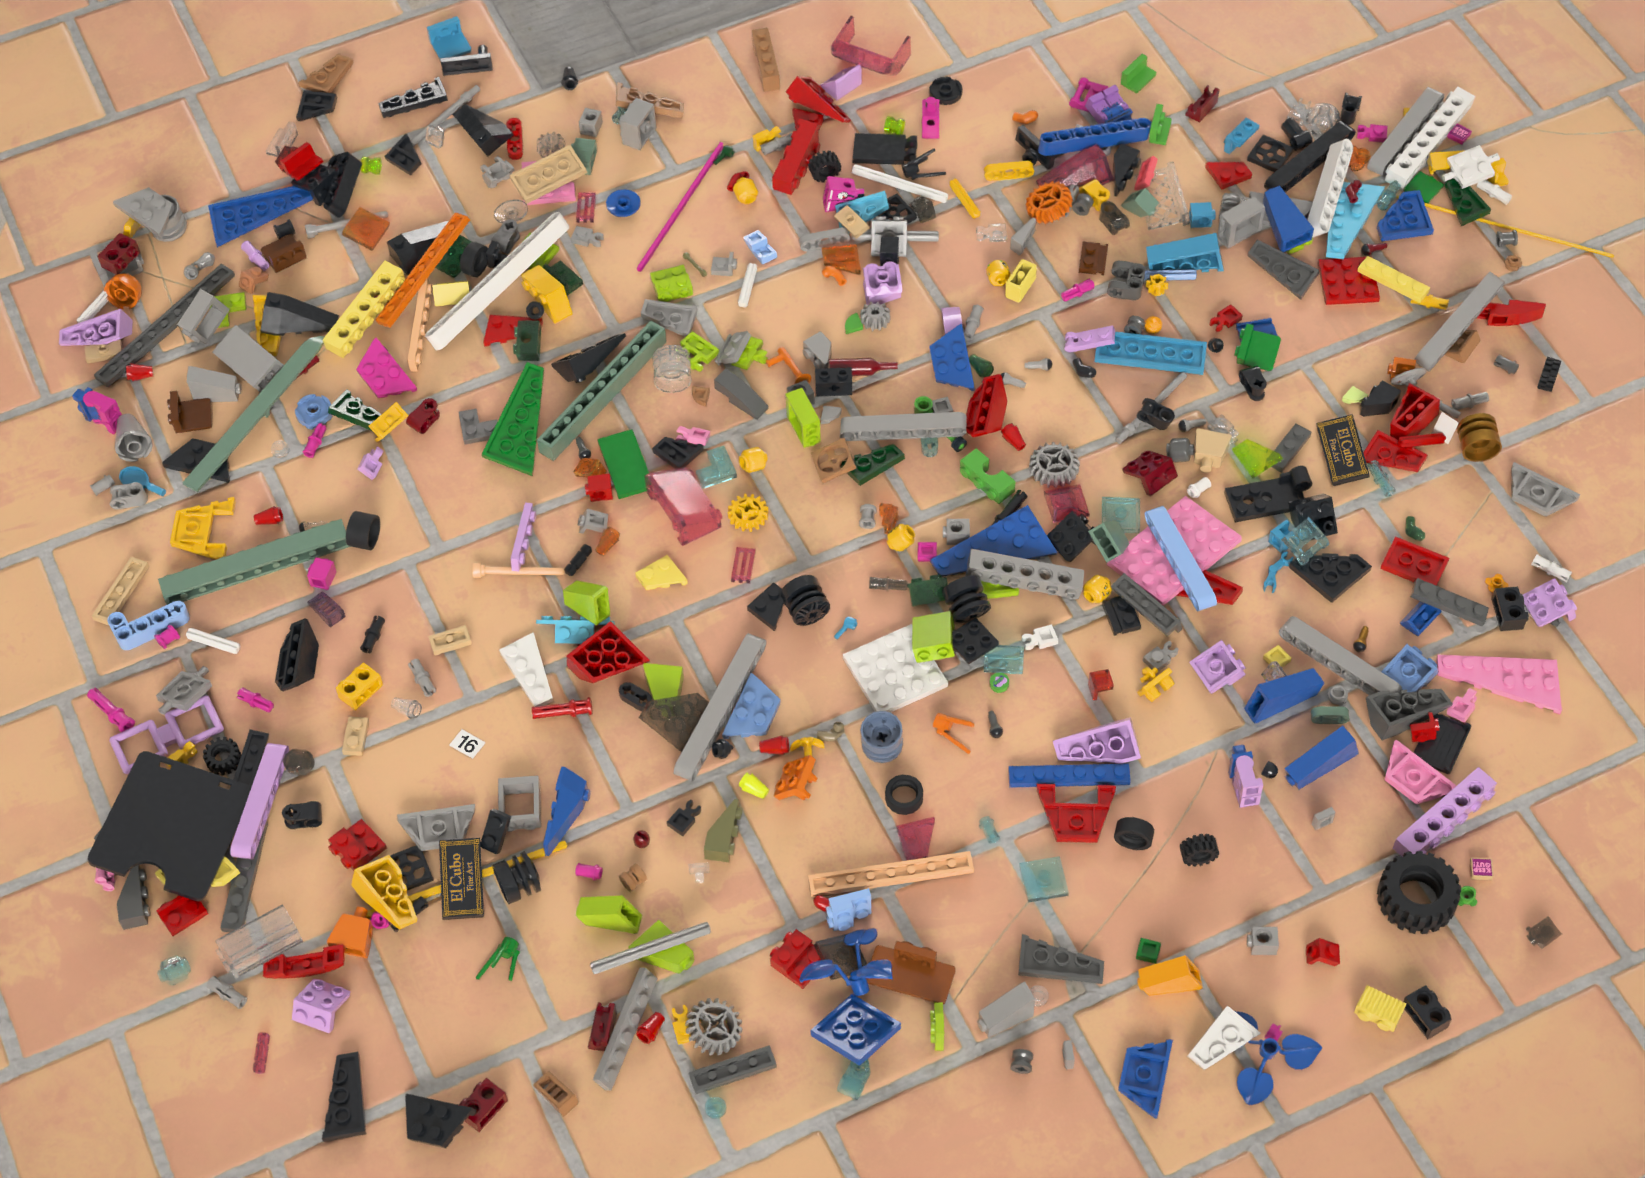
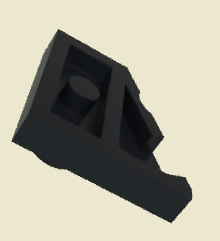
[296,90,337,121]
[652,437,704,472]

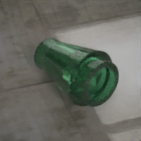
[969,354,994,377]

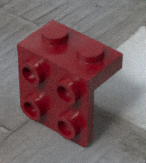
[1122,451,1178,496]

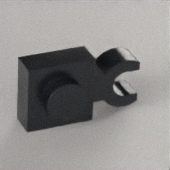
[667,800,701,836]

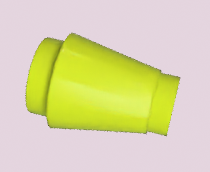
[738,773,770,799]

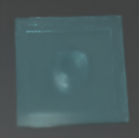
[1102,497,1140,533]
[1019,856,1069,903]

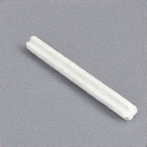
[852,164,948,203]

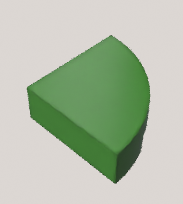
[845,313,863,334]

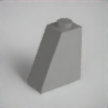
[186,366,242,402]
[977,982,1035,1038]

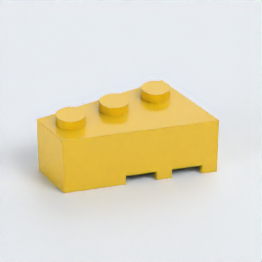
[521,265,573,323]

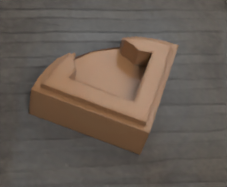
[692,386,710,406]

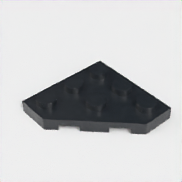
[1289,553,1372,603]

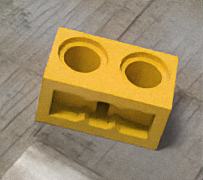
[336,662,383,711]

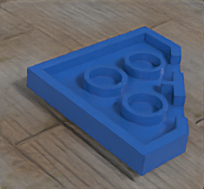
[1377,190,1434,241]

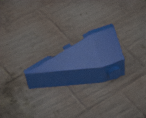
[543,766,591,856]

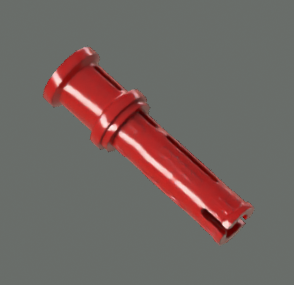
[532,697,593,719]

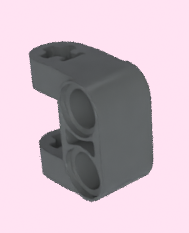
[1107,260,1145,300]

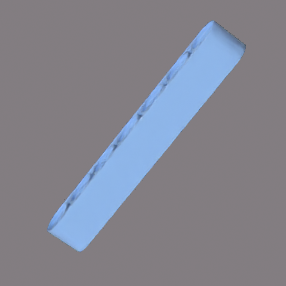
[1144,506,1217,611]

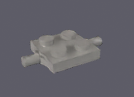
[156,666,212,715]

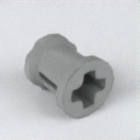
[859,504,877,529]

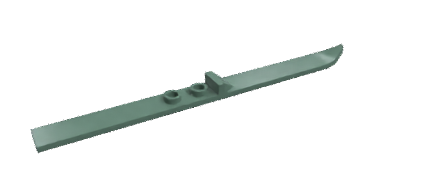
[182,336,324,492]

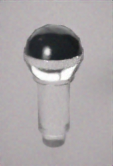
[299,521,327,532]

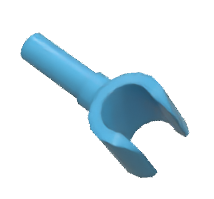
[834,617,858,639]

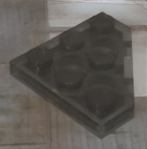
[639,693,709,752]

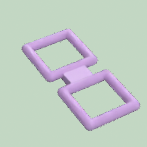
[109,695,224,774]

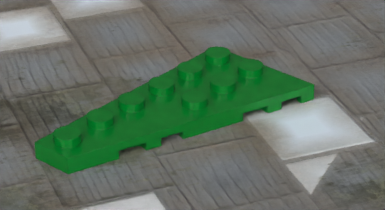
[481,362,544,476]

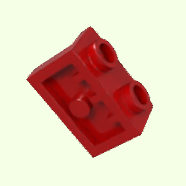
[156,895,208,936]

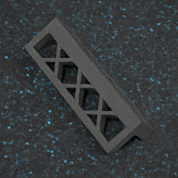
[1111,573,1182,637]

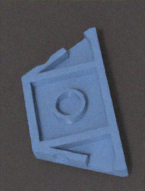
[722,673,781,739]

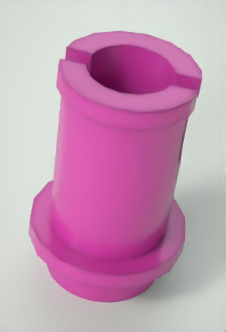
[575,863,603,881]

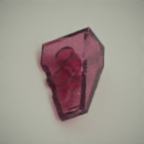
[1036,144,1113,189]

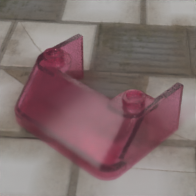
[831,16,911,76]

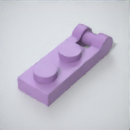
[1064,325,1115,352]

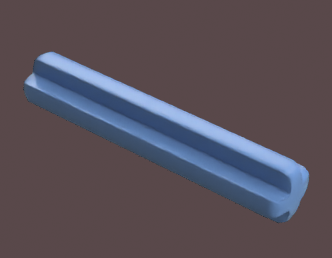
[1144,269,1197,281]

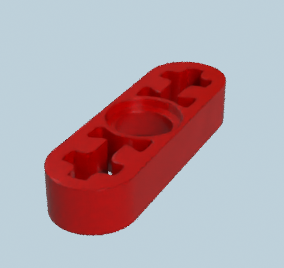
[506,118,523,160]

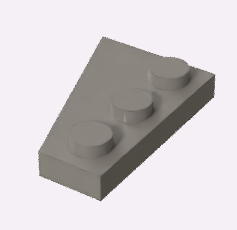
[641,299,697,337]

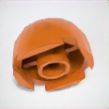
[104,273,142,309]

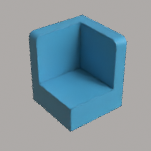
[1268,520,1298,554]

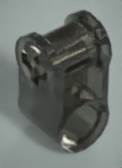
[1099,201,1130,235]

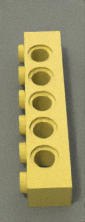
[323,261,405,358]

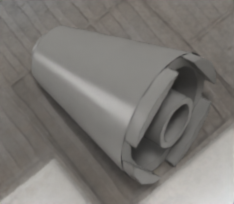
[115,414,153,462]

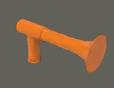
[766,347,812,384]

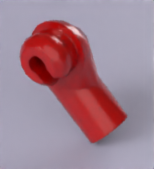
[727,171,750,192]

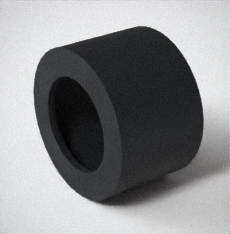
[346,511,380,550]

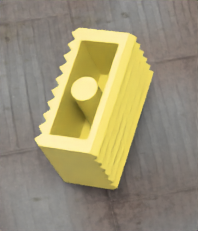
[1005,259,1037,302]
[1354,985,1406,1032]

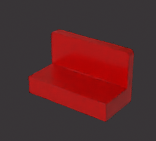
[280,142,324,181]

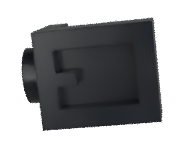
[485,241,508,268]

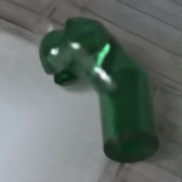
[1405,516,1425,541]

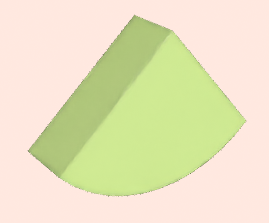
[1342,386,1368,404]

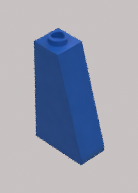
[1263,186,1314,252]
[1244,668,1324,724]
[1284,725,1359,790]

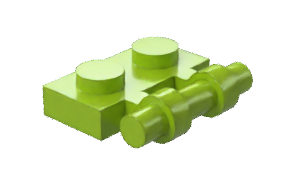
[672,331,719,372]

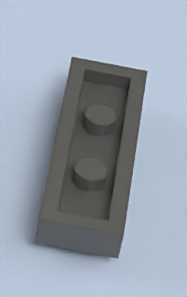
[1266,424,1312,473]

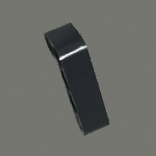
[323,152,362,218]

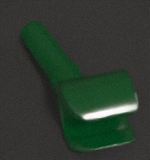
[713,145,734,165]

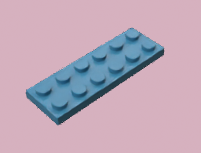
[1094,332,1207,375]

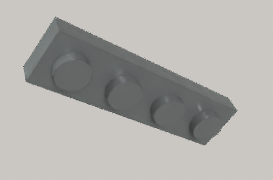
[1410,578,1489,626]
[688,1045,777,1095]

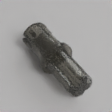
[869,576,908,592]

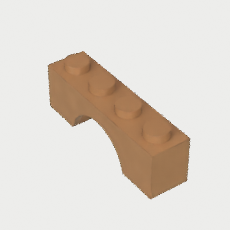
[752,28,780,92]

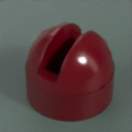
[633,830,650,848]

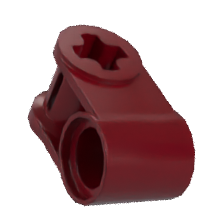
[406,398,440,434]

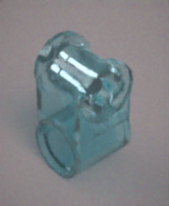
[837,1059,870,1100]

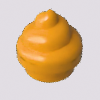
[1144,316,1162,334]

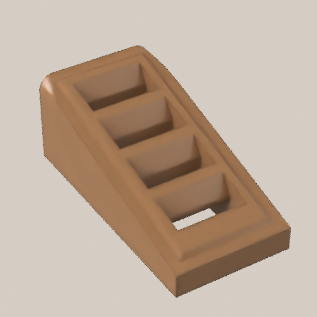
[533,1071,579,1116]

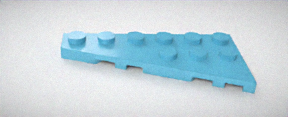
[1326,182,1385,259]

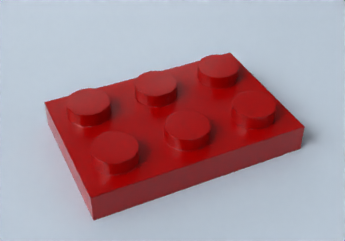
[1380,536,1450,586]

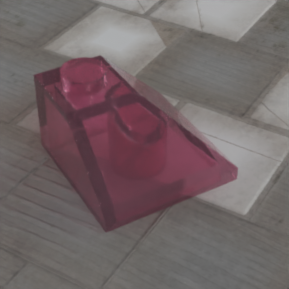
[1044,484,1090,523]

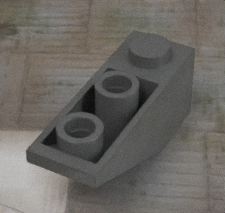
[117,865,151,930]

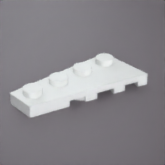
[499,633,553,707]

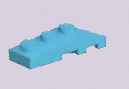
[835,191,889,228]

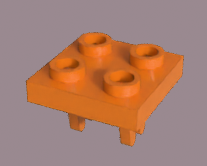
[773,755,818,800]

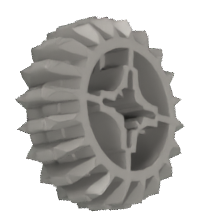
[1029,442,1080,489]
[685,998,743,1055]

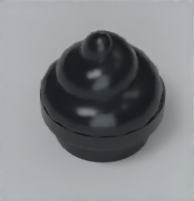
[712,739,733,759]

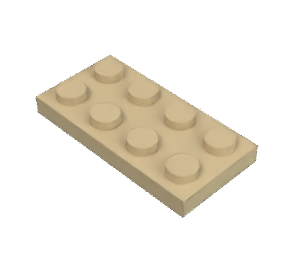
[509,145,587,204]

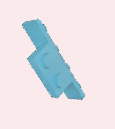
[536,616,615,644]

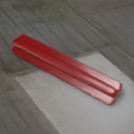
[1397,433,1446,448]

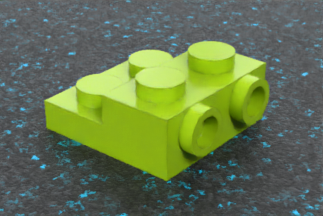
[650,265,693,302]

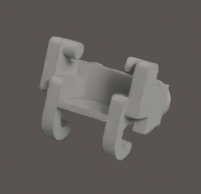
[480,156,514,188]

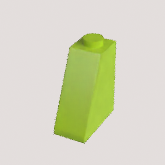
[563,580,610,626]
[643,663,684,717]
[576,895,642,934]
[628,920,694,974]

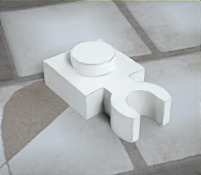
[1021,624,1058,650]

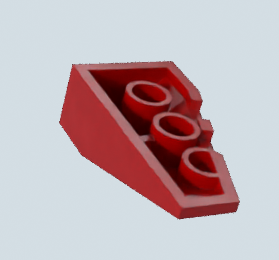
[785,76,851,123]

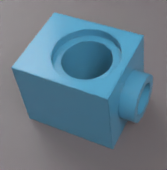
[1189,202,1216,228]

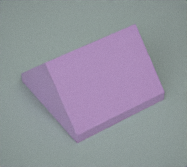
[820,64,862,101]

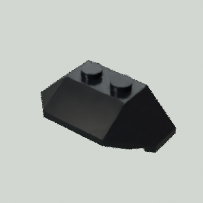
[275,618,319,692]

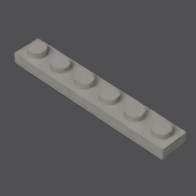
[593,968,658,1091]

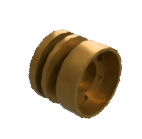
[1456,413,1502,462]

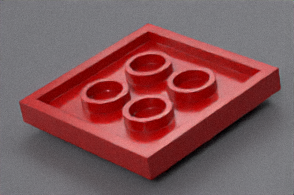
[1318,256,1380,305]

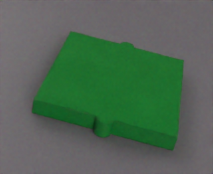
[1403,171,1444,203]

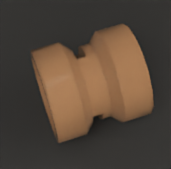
[619,863,647,892]

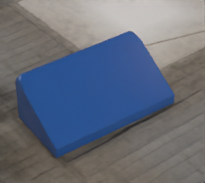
[1400,601,1442,636]

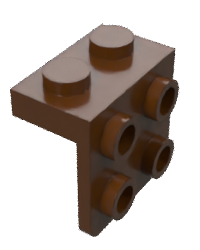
[261,235,307,273]
[167,391,212,433]

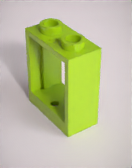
[785,388,821,448]

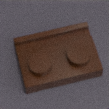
[1079,241,1108,275]

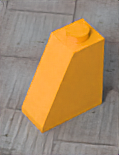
[1137,955,1203,996]

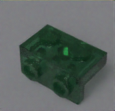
[907,574,948,606]

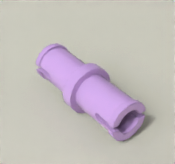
[241,241,270,271]

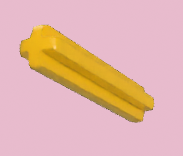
[949,179,980,219]

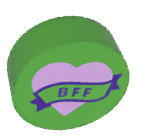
[990,673,1009,693]

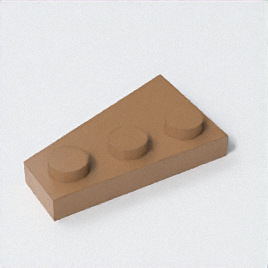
[298,54,353,93]

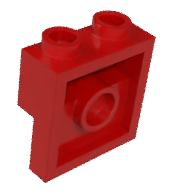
[328,819,387,871]
[770,929,829,989]

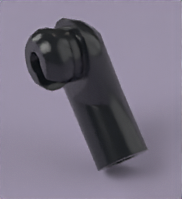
[1072,358,1096,378]

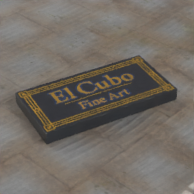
[1316,414,1370,486]
[439,838,484,920]

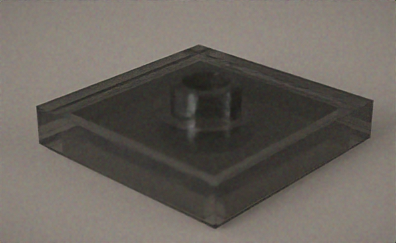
[814,934,867,980]

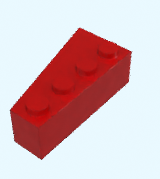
[772,118,821,195]

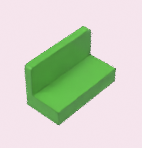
[1121,54,1157,93]

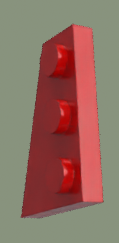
[1363,430,1428,472]
[1176,570,1243,605]

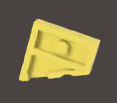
[635,555,688,590]

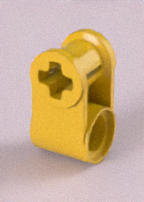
[1079,179,1110,212]

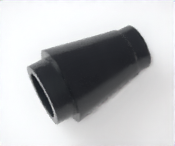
[562,67,578,90]
[526,301,544,319]

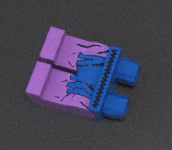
[1085,84,1133,124]

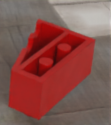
[1390,383,1440,440]

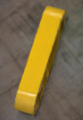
[984,161,1034,181]

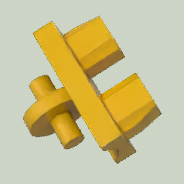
[1137,667,1175,702]

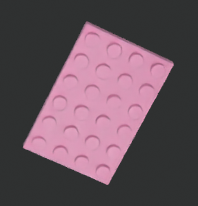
[1107,496,1242,606]

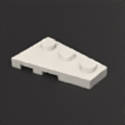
[1187,1006,1261,1070]

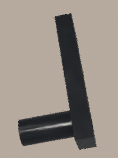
[441,45,493,76]
[1015,125,1066,170]

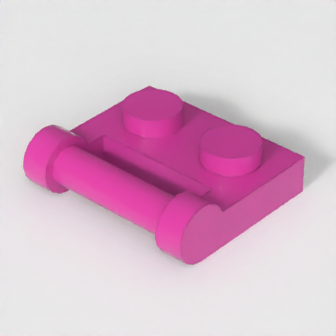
[1069,77,1109,112]

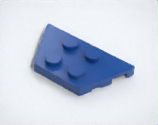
[929,324,975,391]
[1118,1039,1173,1119]

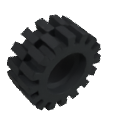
[808,150,842,183]
[1537,357,1562,392]
[203,737,241,775]
[1179,834,1219,867]

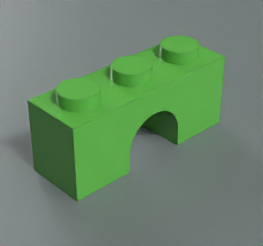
[960,448,1016,504]

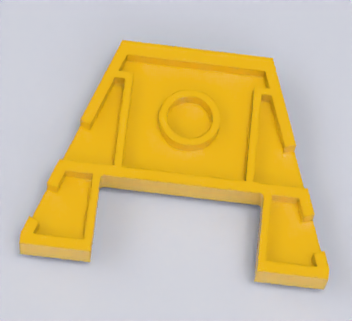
[170,497,236,560]

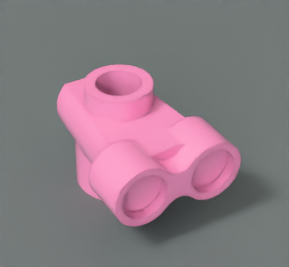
[95,868,115,891]

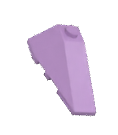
[59,309,133,346]
[1053,717,1141,764]

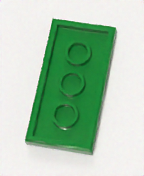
[597,429,654,499]

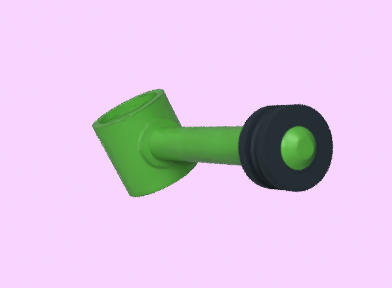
[914,396,967,452]

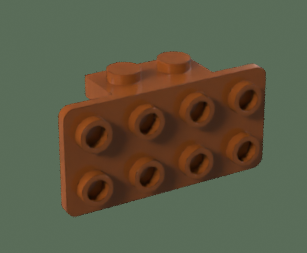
[866,941,956,1004]

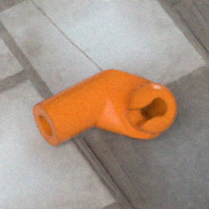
[1012,110,1038,125]
[822,266,847,286]

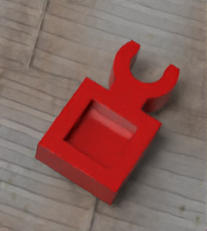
[1209,304,1243,332]

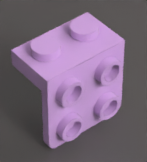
[1523,578,1577,627]
[292,979,350,1033]

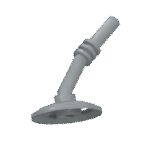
[1391,368,1461,419]

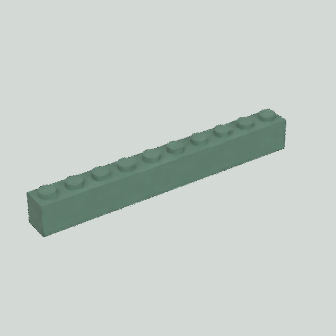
[537,321,666,461]
[158,519,351,605]

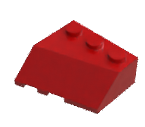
[567,621,650,684]

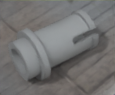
[90,474,115,496]

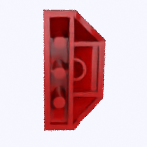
[966,374,1008,437]

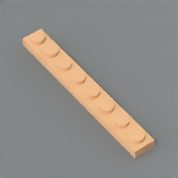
[808,851,974,897]

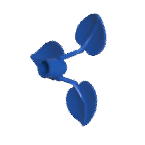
[800,928,893,996]
[1235,1011,1322,1105]

